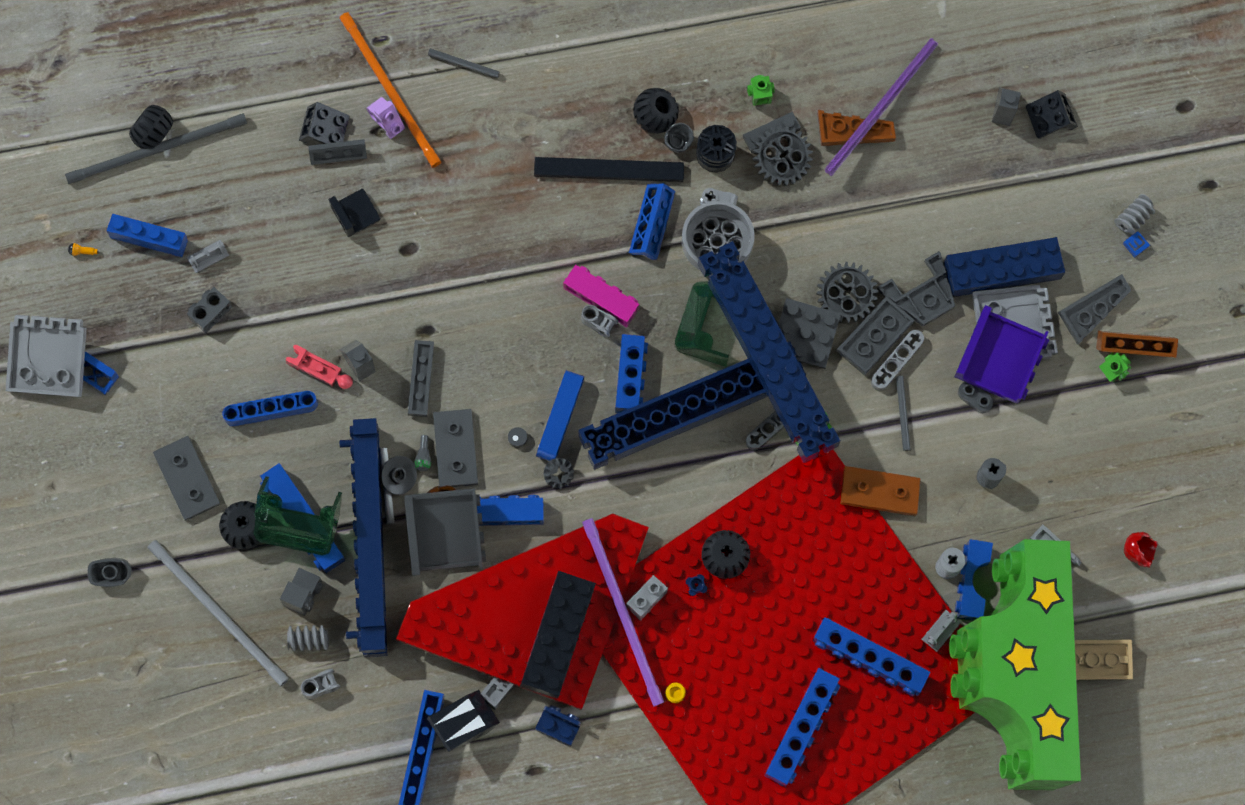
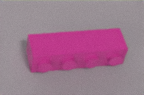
[563,264,639,328]

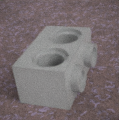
[626,575,668,621]

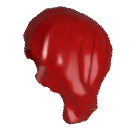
[1124,532,1158,568]

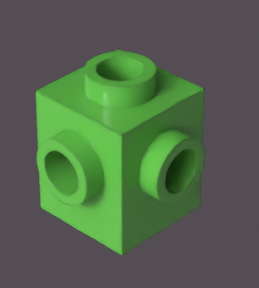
[747,75,775,106]
[1099,352,1132,382]

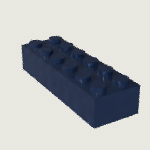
[944,237,1065,297]

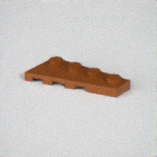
[817,110,896,146]

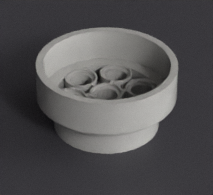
[682,201,754,271]

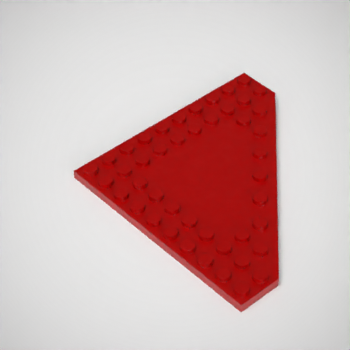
[396,513,649,710]

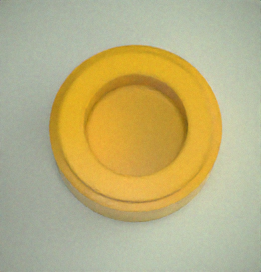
[665,683,685,703]

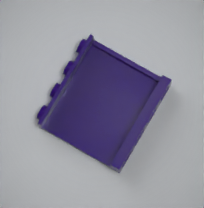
[954,305,1050,404]

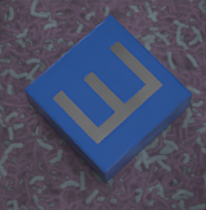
[1123,231,1150,258]

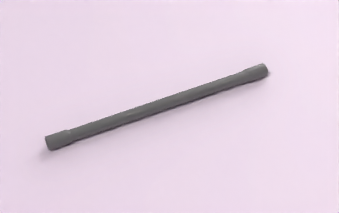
[65,113,248,184]

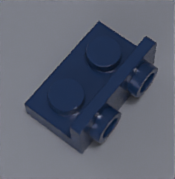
[535,705,581,746]

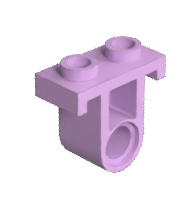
[366,97,405,139]

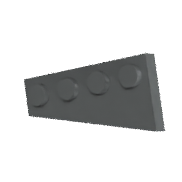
[1058,274,1131,345]

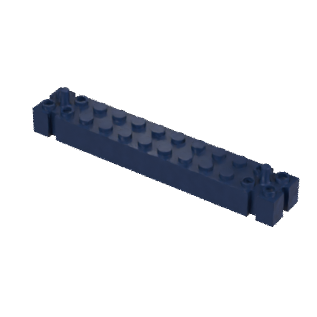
[698,241,841,463]
[578,341,806,470]
[339,418,388,657]

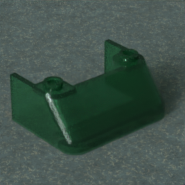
[674,281,729,367]
[254,476,342,555]

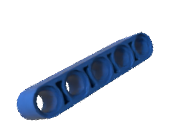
[536,370,585,461]
[222,391,318,426]

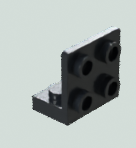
[1026,90,1078,139]
[299,102,349,144]
[328,189,381,238]

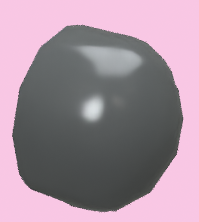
[664,123,694,153]

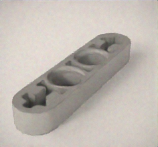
[871,330,924,391]

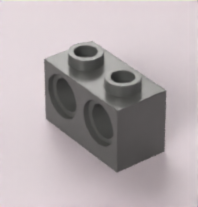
[187,287,232,334]

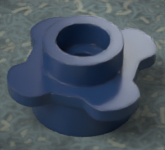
[686,574,707,596]

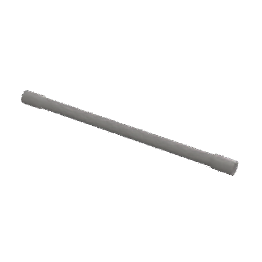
[147,540,289,687]

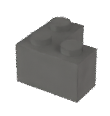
[280,568,323,616]

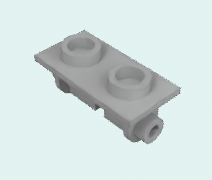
[187,240,229,273]
[921,610,961,652]

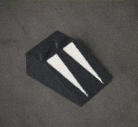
[427,690,500,752]

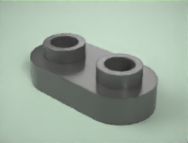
[958,382,993,413]

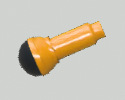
[68,243,98,256]

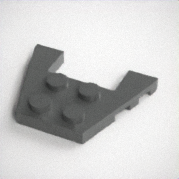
[877,251,955,327]

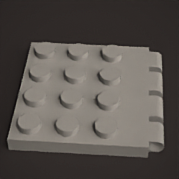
[972,285,1058,360]
[6,315,87,397]

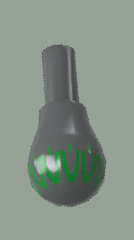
[414,435,431,472]

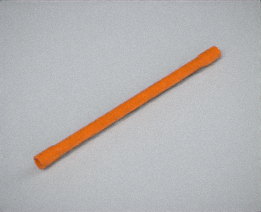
[340,12,441,168]

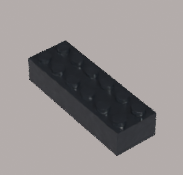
[520,571,596,699]

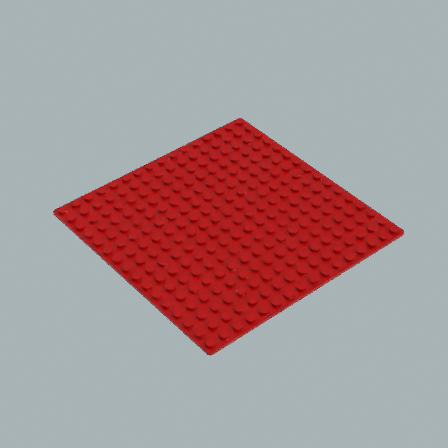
[603,450,975,805]

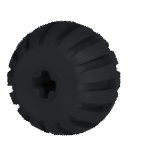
[633,88,679,134]
[129,105,173,149]
[219,501,268,549]
[701,530,750,579]

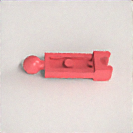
[286,345,353,389]

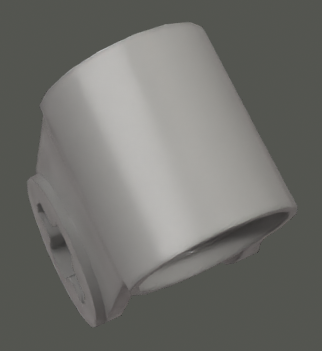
[700,188,738,205]
[581,305,618,338]
[301,669,341,700]

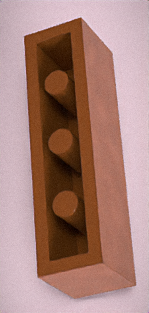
[1096,331,1178,358]

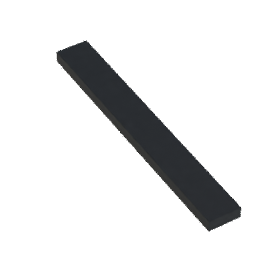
[534,157,684,182]

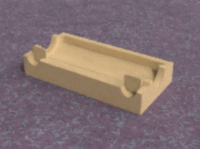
[1075,640,1133,680]

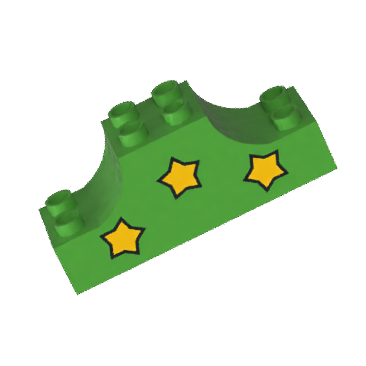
[949,539,1081,790]

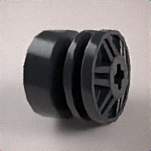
[696,125,737,173]

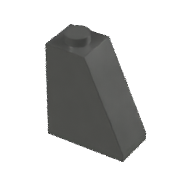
[992,87,1021,126]
[339,340,376,382]

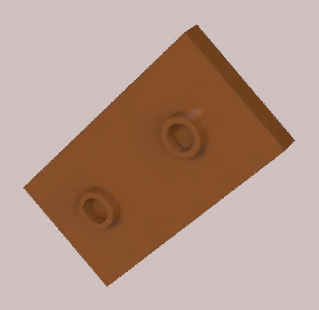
[840,466,920,516]

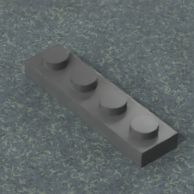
[408,340,434,417]

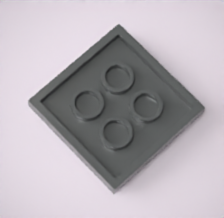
[778,298,841,369]

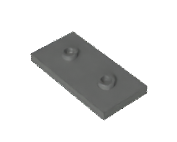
[836,296,915,376]
[433,409,478,487]
[153,436,221,521]

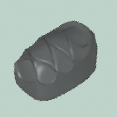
[88,558,132,587]

